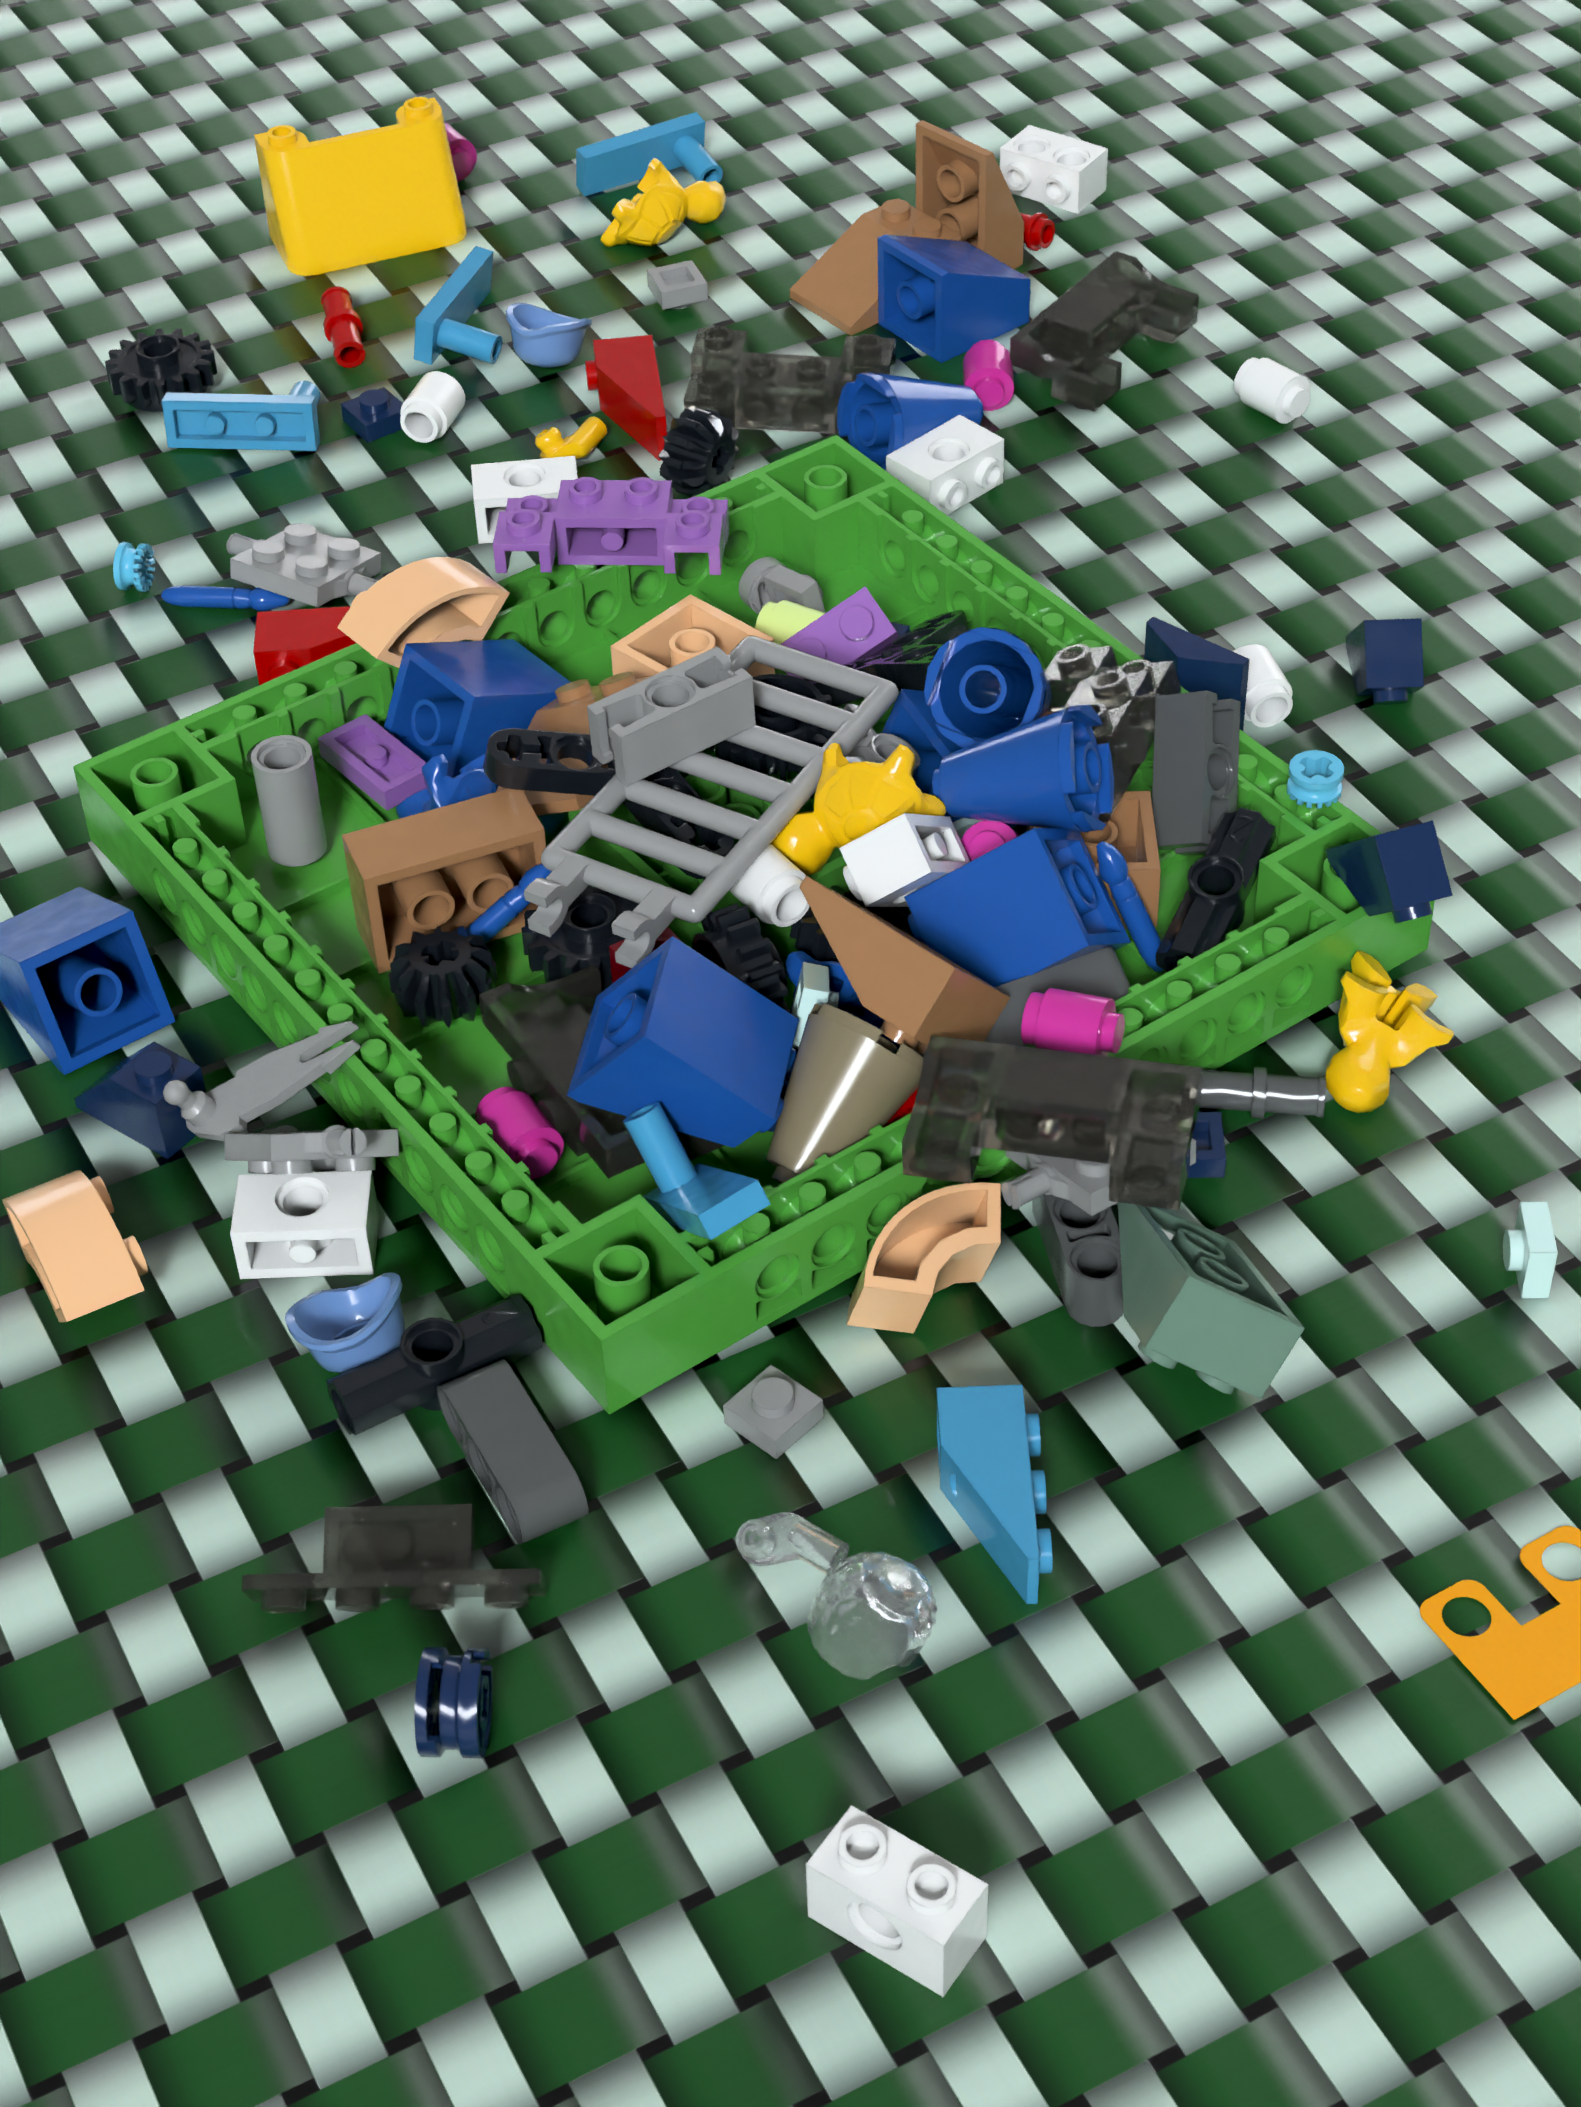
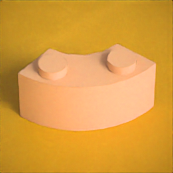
[337,557,510,668]
[2,1170,148,1322]
[847,1182,1001,1334]

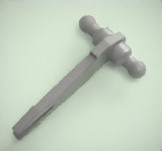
[163,1021,361,1141]

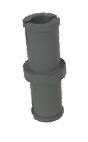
[1192,1067,1326,1119]

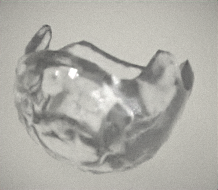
[807,1552,938,1680]

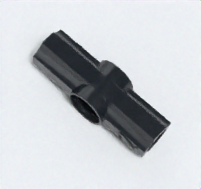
[1156,807,1276,972]
[326,1294,543,1435]

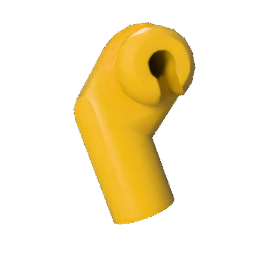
[535,417,607,459]

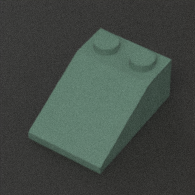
[1118,1195,1305,1399]

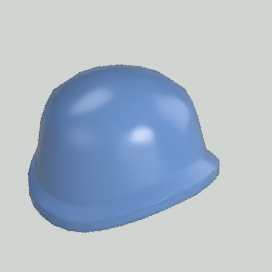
[506,302,592,368]
[285,1272,405,1374]

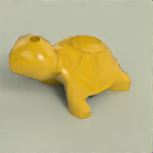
[600,158,726,247]
[771,743,946,875]
[1325,951,1454,1113]

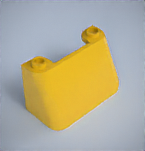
[254,97,467,276]

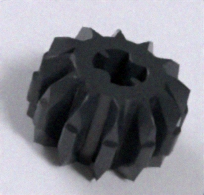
[659,408,739,497]
[388,924,498,1028]

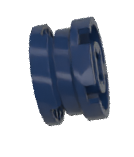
[414,1647,493,1759]

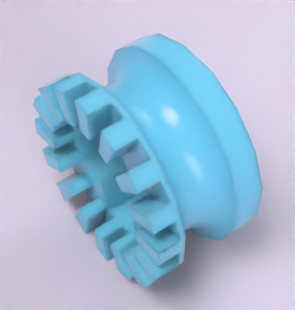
[113,542,155,592]
[1287,750,1344,809]

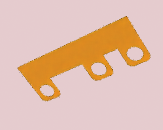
[1420,1526,1581,1720]

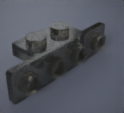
[241,1504,547,1614]

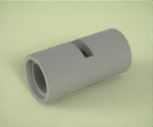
[251,735,327,867]

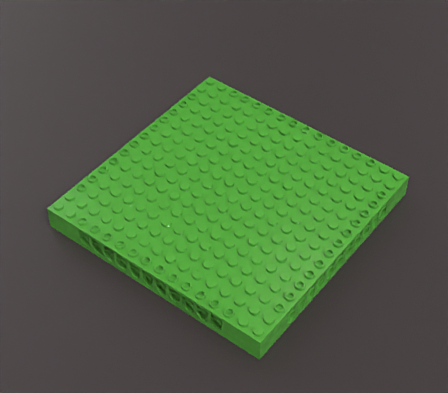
[73,435,1435,1415]

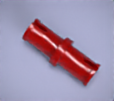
[321,286,366,368]

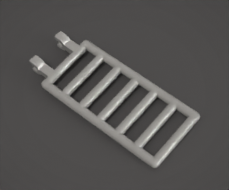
[524,636,899,968]

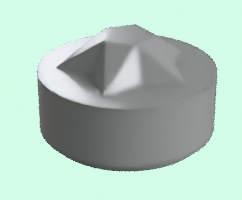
[738,557,788,614]

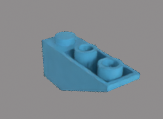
[936,1385,1053,1604]

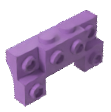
[493,477,729,575]

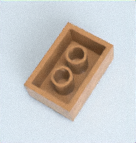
[342,789,546,974]

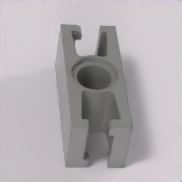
[587,646,756,786]

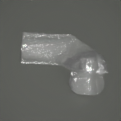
[736,1512,849,1576]

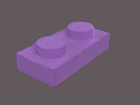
[780,586,899,679]
[318,714,426,811]

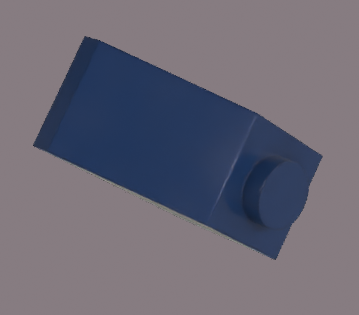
[1346,618,1424,705]
[1325,820,1453,923]
[74,1042,206,1159]

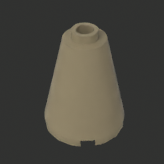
[766,1003,932,1184]

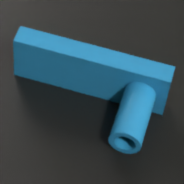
[576,112,723,196]
[414,246,502,365]
[162,381,321,451]
[623,1102,771,1240]

